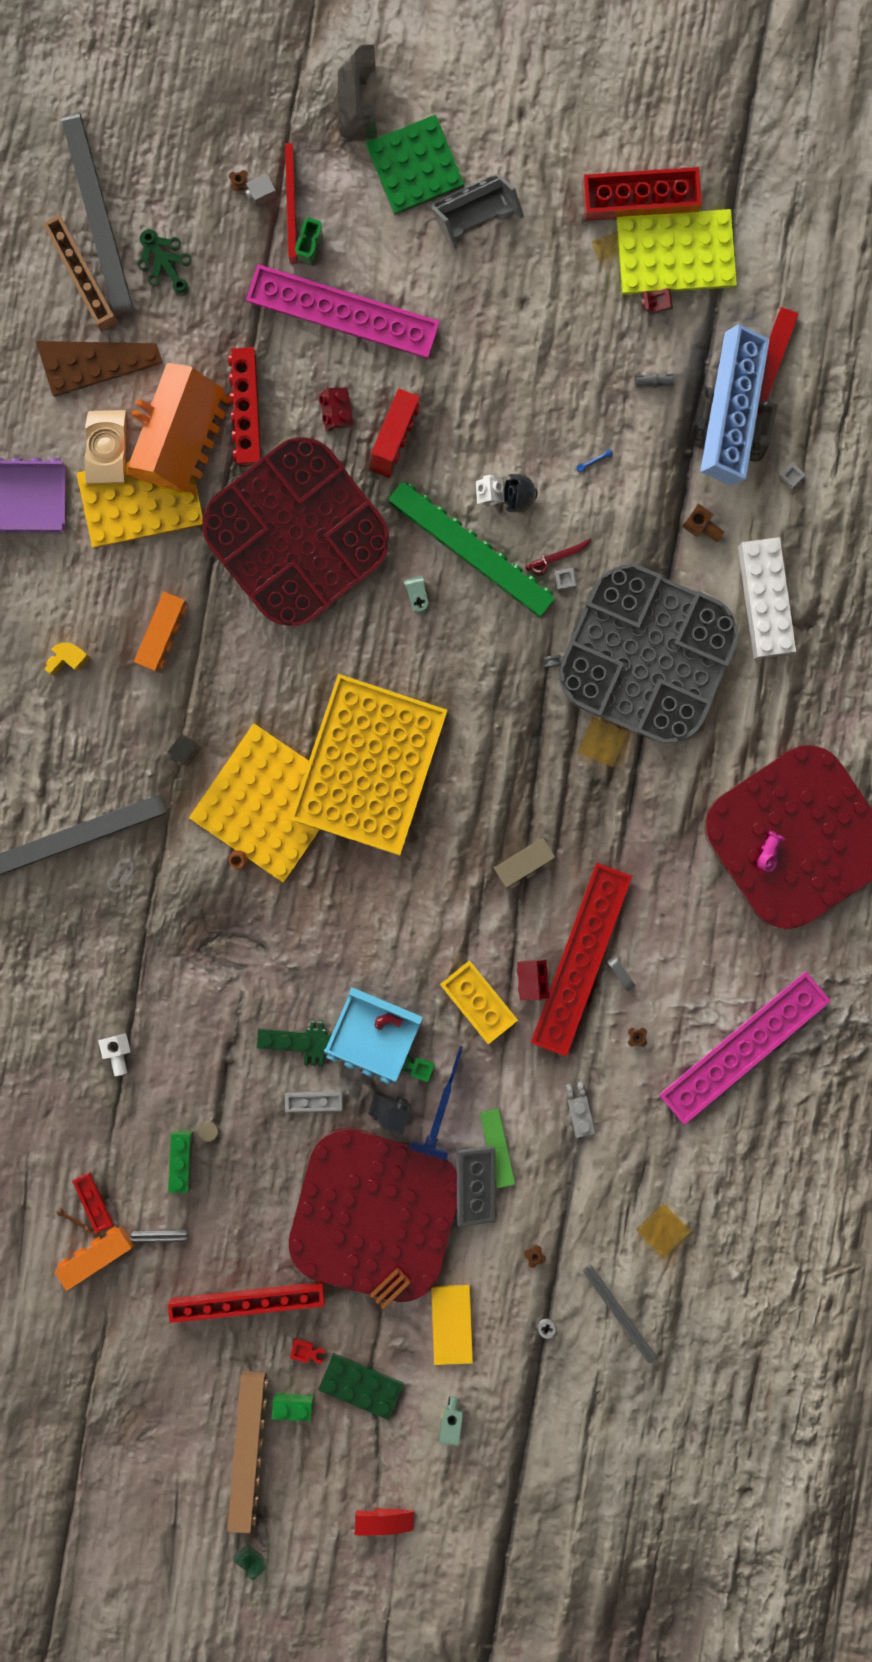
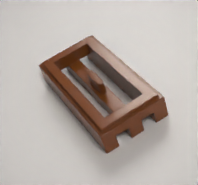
[370,1267,411,1309]

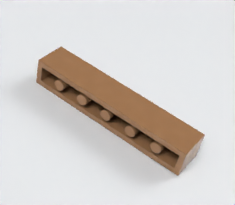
[43,214,118,332]

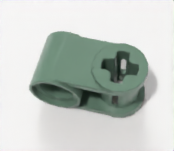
[404,575,429,614]

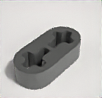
[607,956,635,991]

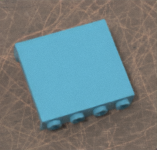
[324,987,423,1085]

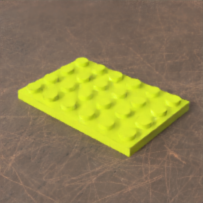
[616,209,737,295]

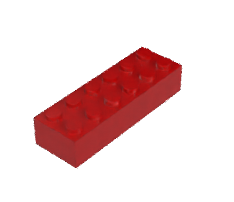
[582,167,702,221]

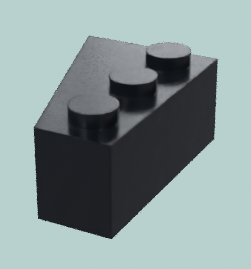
[368,1092,411,1135]

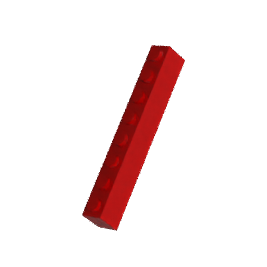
[168,1282,326,1323]

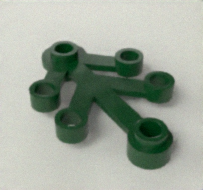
[137,229,192,296]

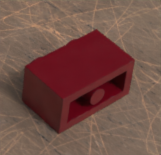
[516,959,549,1000]

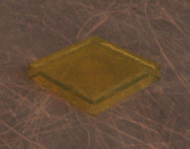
[577,717,627,767]
[636,1202,691,1258]

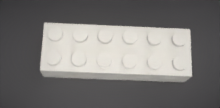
[738,537,796,659]

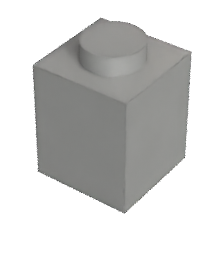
[245,173,277,207]

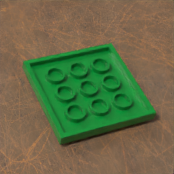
[365,114,464,215]

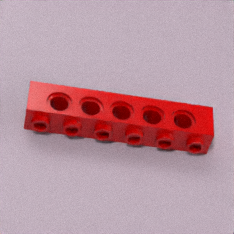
[228,347,261,467]

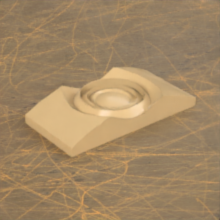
[84,410,127,485]

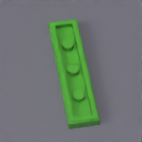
[480,1108,515,1188]

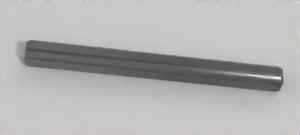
[583,1265,657,1363]

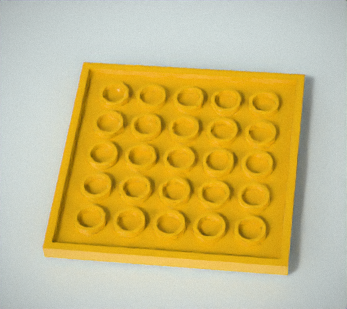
[189,723,320,883]

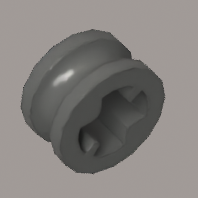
[544,655,561,667]

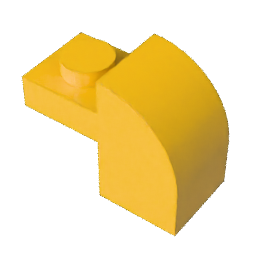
[44,643,90,676]

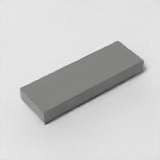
[285,1091,343,1113]

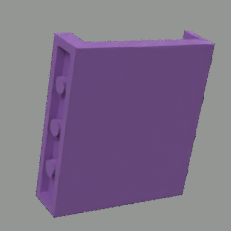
[0,458,67,534]

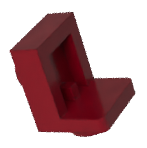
[642,288,673,314]

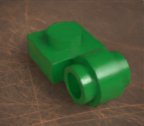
[401,1055,434,1082]

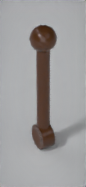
[57,1209,93,1232]

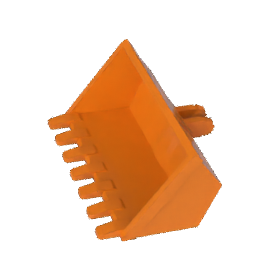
[126,363,230,494]

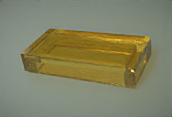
[591,232,619,260]

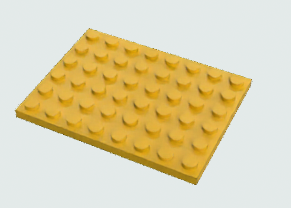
[290,674,447,856]

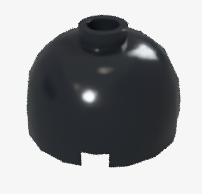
[504,474,538,512]

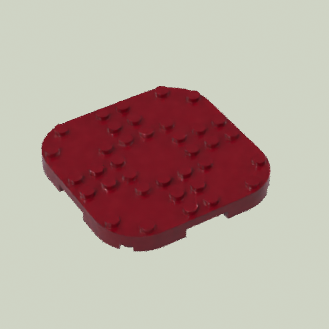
[202,437,389,626]
[704,745,872,929]
[289,1128,457,1302]

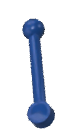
[577,450,613,472]

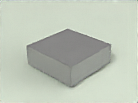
[778,462,806,490]
[554,568,577,591]

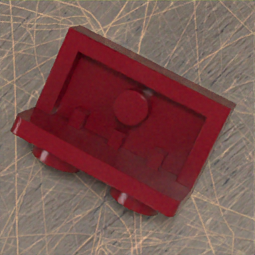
[319,388,354,431]

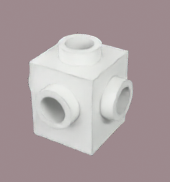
[476,475,504,506]

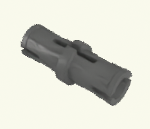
[635,372,674,388]

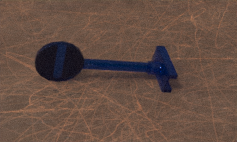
[409,1045,463,1161]

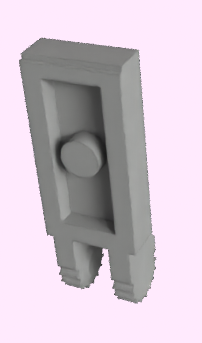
[566,1081,595,1138]

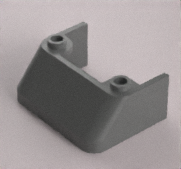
[431,174,524,250]

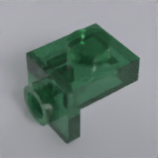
[233,1544,266,1581]

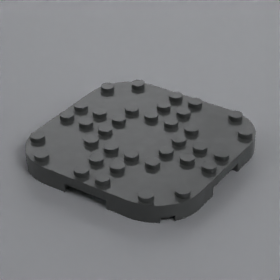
[559,564,738,743]

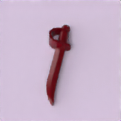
[525,538,592,576]

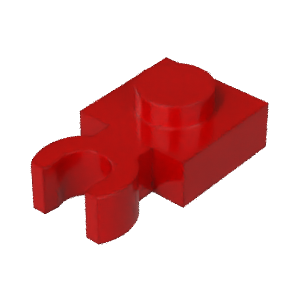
[289,1338,326,1364]

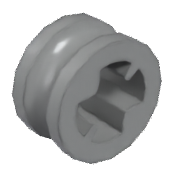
[538,1319,556,1338]

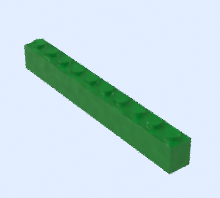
[388,482,555,619]

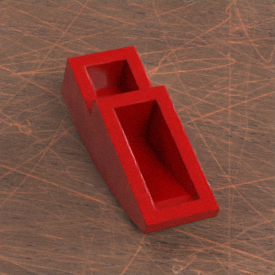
[354,1508,414,1536]

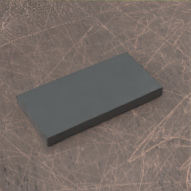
[457,1146,495,1227]

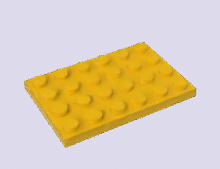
[76,461,203,549]

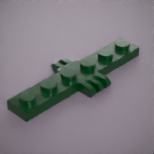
[257,1020,332,1067]

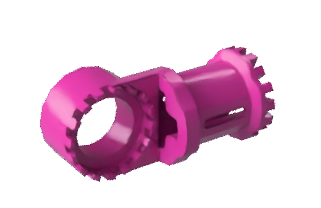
[758,831,785,872]

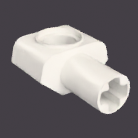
[98,1033,130,1076]

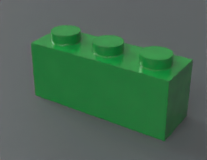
[168,1131,193,1193]

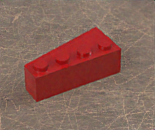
[369,388,421,478]

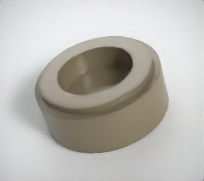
[199,1121,219,1142]

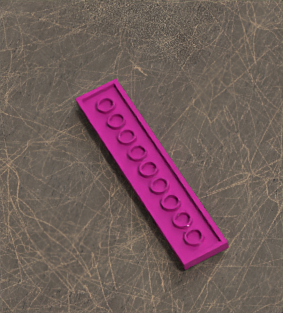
[246,264,440,359]
[659,971,831,1125]

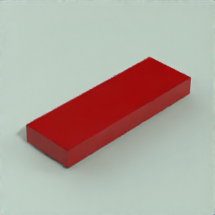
[72,1172,114,1233]

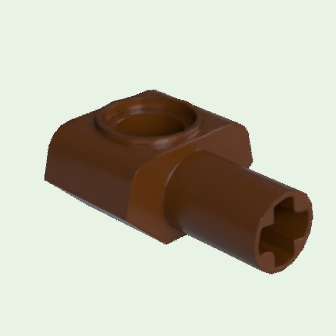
[682,503,725,542]

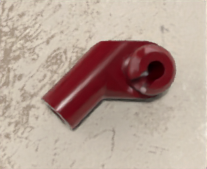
[374,1013,403,1030]

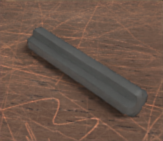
[131,1231,188,1243]

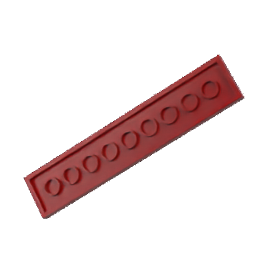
[530,863,632,1056]

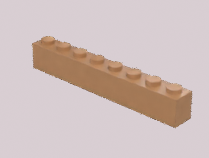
[227,1370,269,1533]

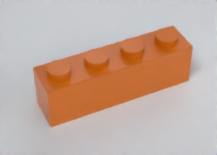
[134,591,188,673]
[54,1225,135,1291]

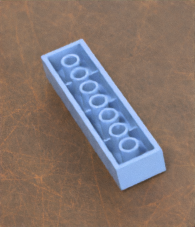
[700,324,769,486]

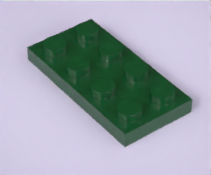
[318,1352,404,1420]

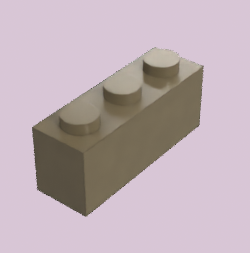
[493,838,555,889]

